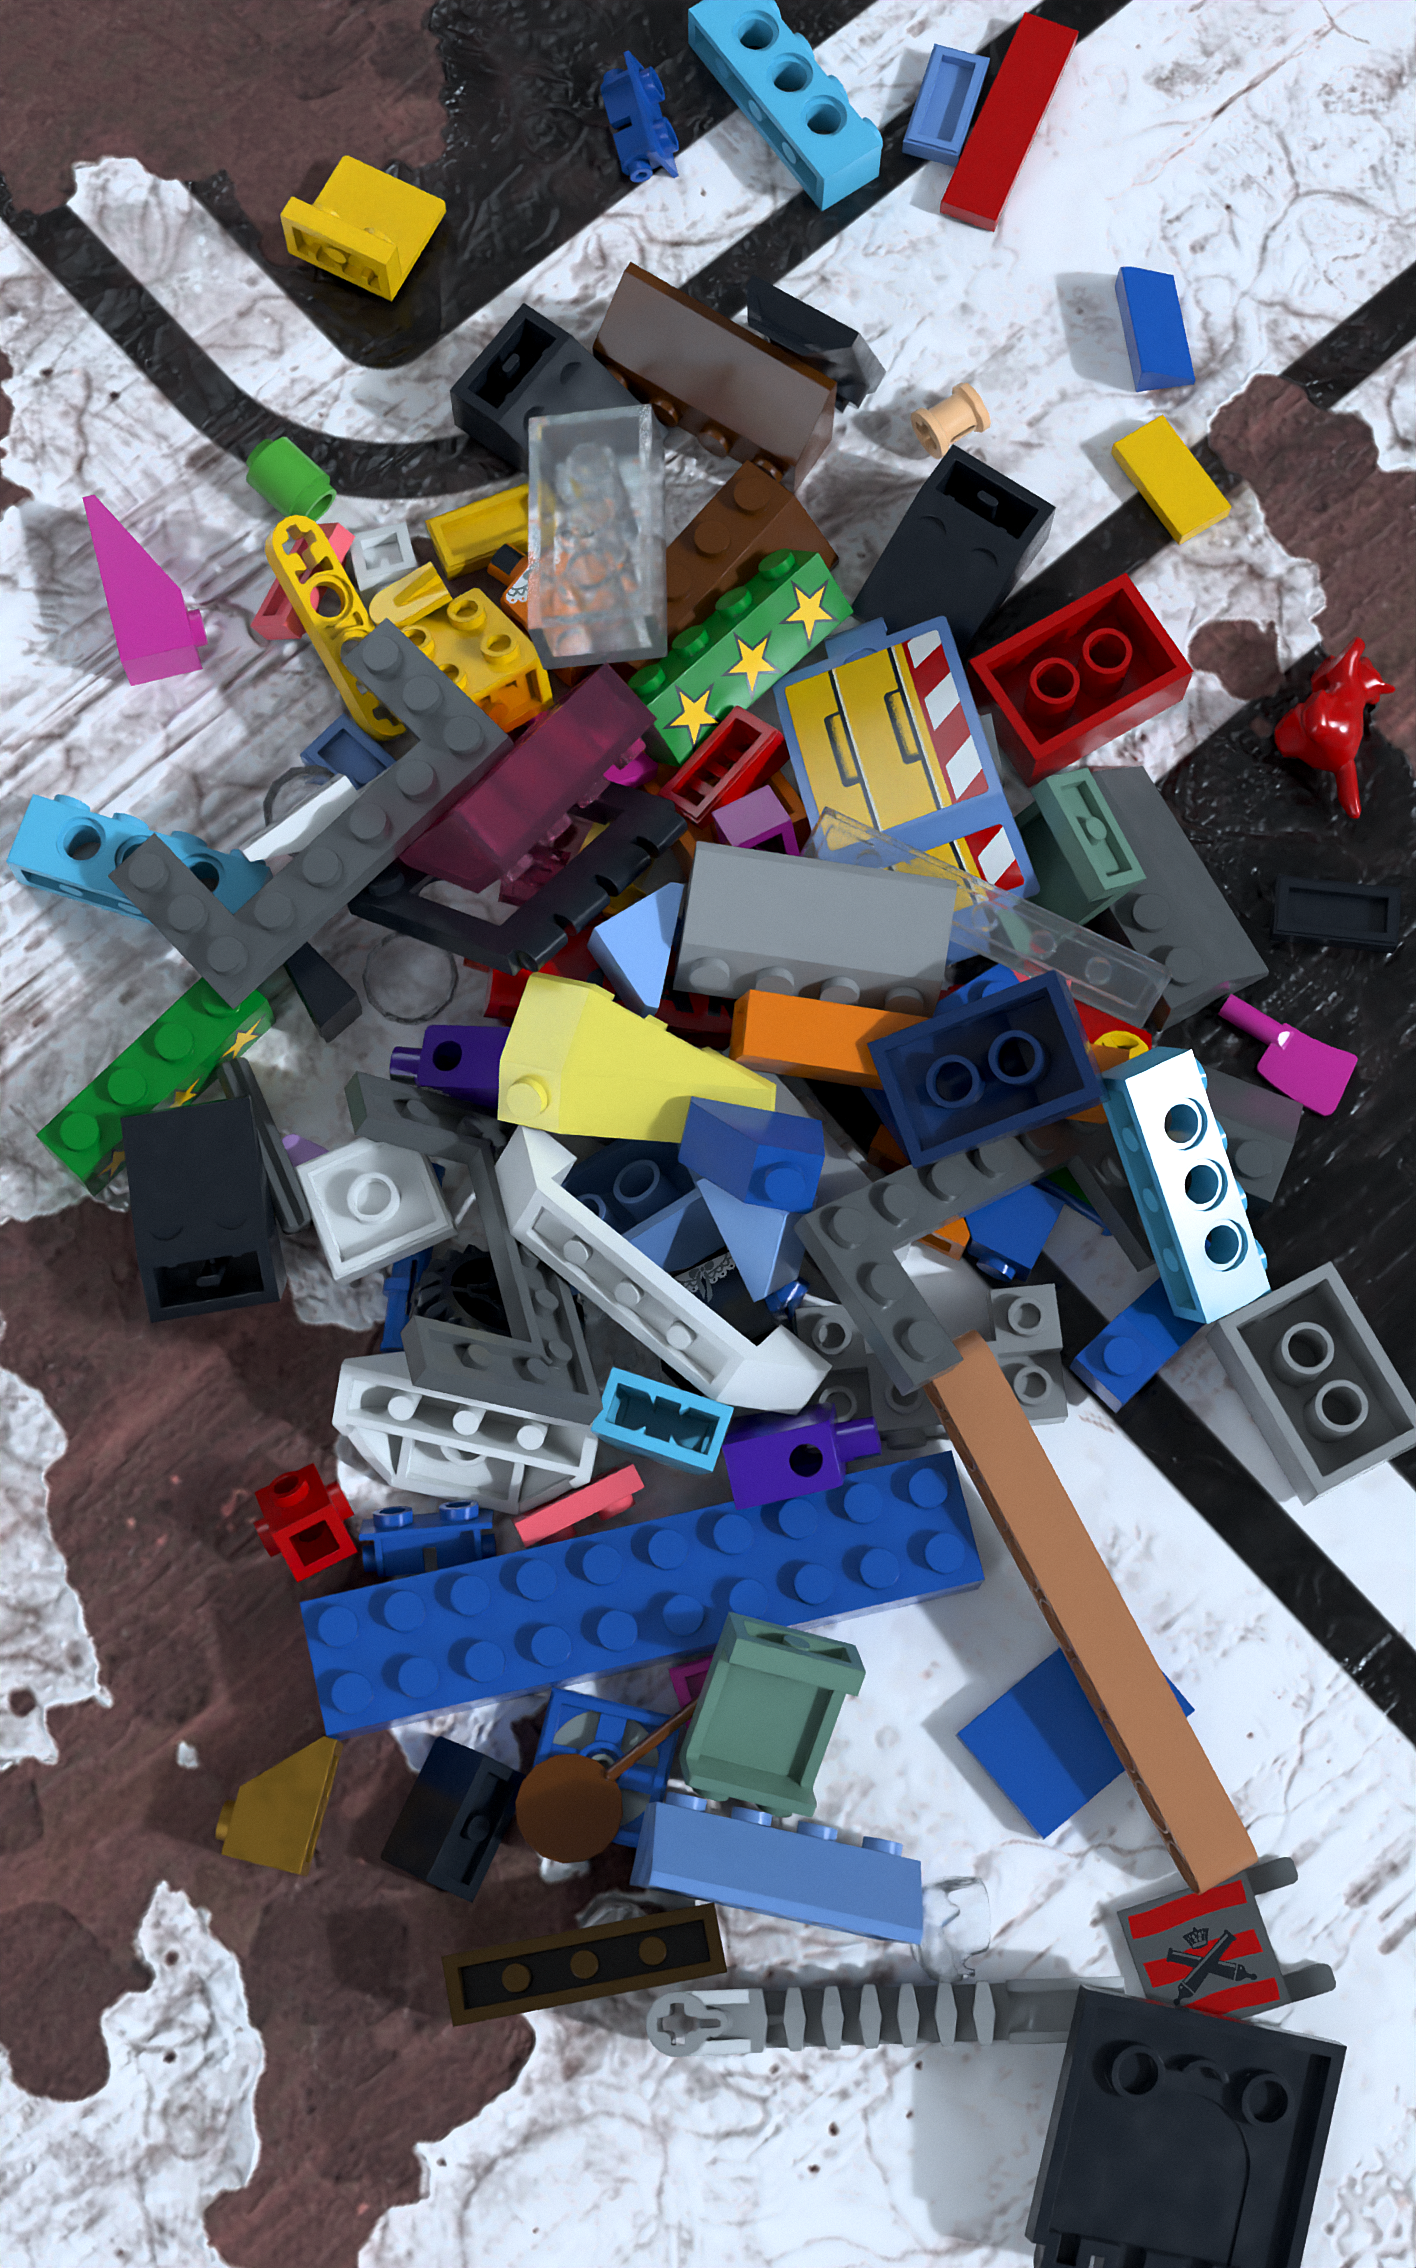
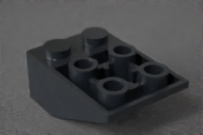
[450,303,670,523]
[850,444,1056,661]
[120,1095,288,1323]

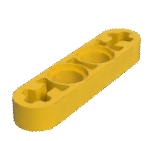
[265,515,407,742]

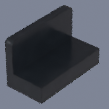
[381,1736,526,1903]

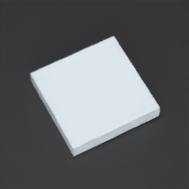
[294,1137,459,1286]

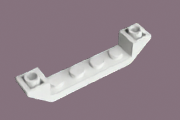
[494,1125,833,1415]

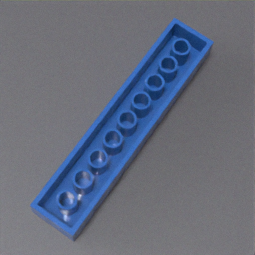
[299,1450,985,1741]

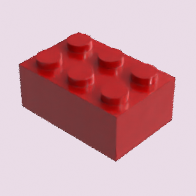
[966,572,1194,788]

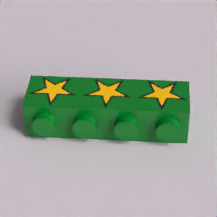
[613,548,854,767]
[36,977,276,1197]

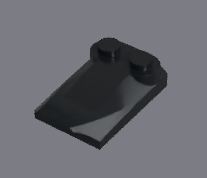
[745,274,887,414]

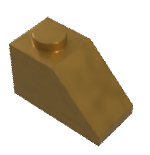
[216,1736,344,1877]

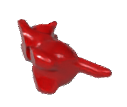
[1274,636,1396,819]

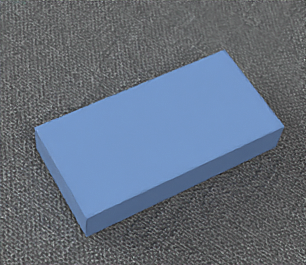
[902,43,990,167]

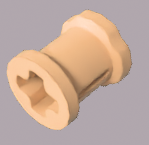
[910,382,991,459]

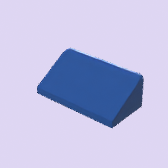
[1115,266,1195,392]

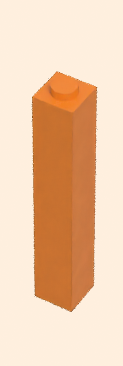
[729,989,1130,1124]

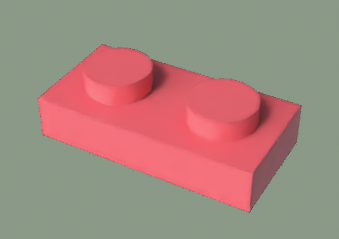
[250,522,355,640]
[511,1460,645,1548]

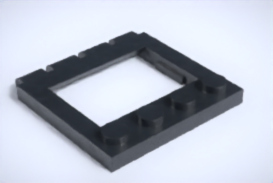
[347,749,688,976]

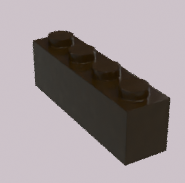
[441,1902,727,2027]

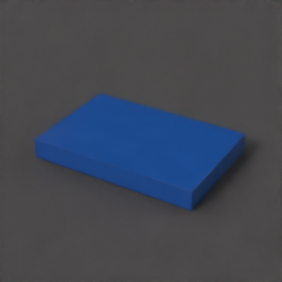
[955,1647,1195,1841]

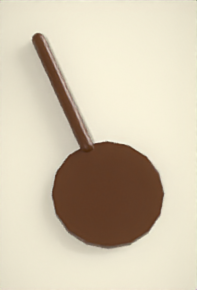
[515,1694,700,1864]

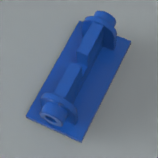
[600,50,679,182]
[359,1500,497,1578]

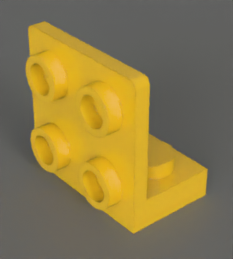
[280,156,446,302]
[400,588,554,733]

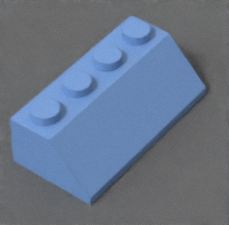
[629,1792,923,1945]

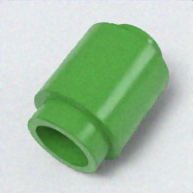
[246,437,337,522]

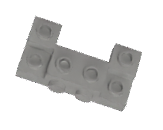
[794,1283,1068,1450]

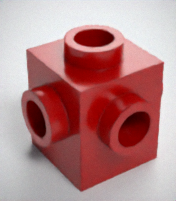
[253,1462,357,1583]

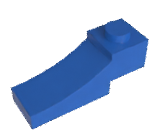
[1069,1239,1211,1413]

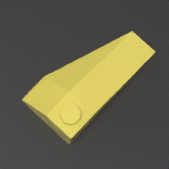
[497,972,777,1143]

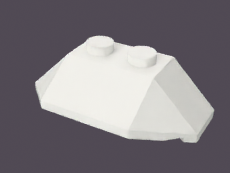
[332,1351,599,1515]

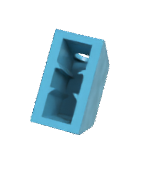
[590,1366,734,1476]

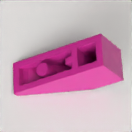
[82,495,209,686]

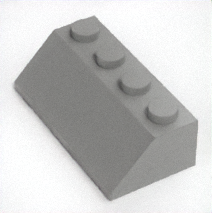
[673,841,957,1018]

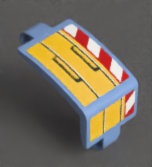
[772,616,1040,966]

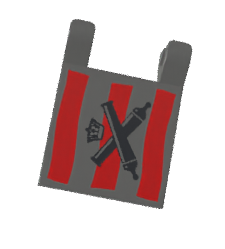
[1117,1857,1336,2019]

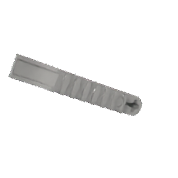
[646,1976,1125,2057]

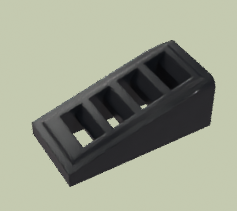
[283,941,363,1043]

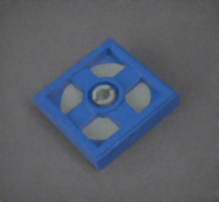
[532,1687,681,1849]

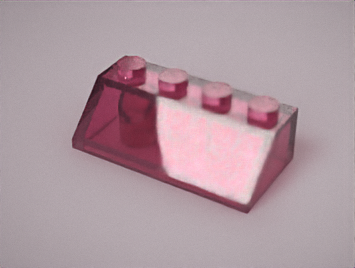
[399,662,657,894]

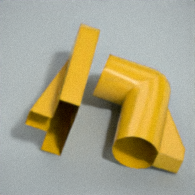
[369,561,453,630]

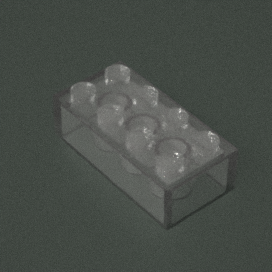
[528,404,667,670]

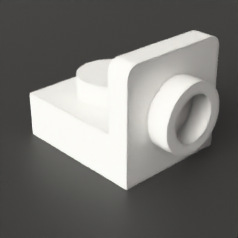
[350,522,418,626]

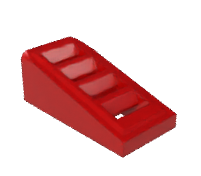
[656,705,790,830]

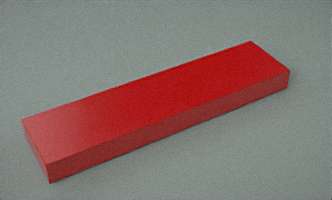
[940,12,1079,232]

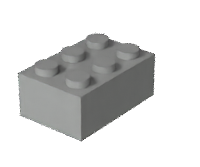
[1205,1261,1416,1507]

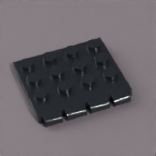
[1024,1984,1347,2268]

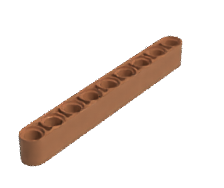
[922,1329,1258,1896]

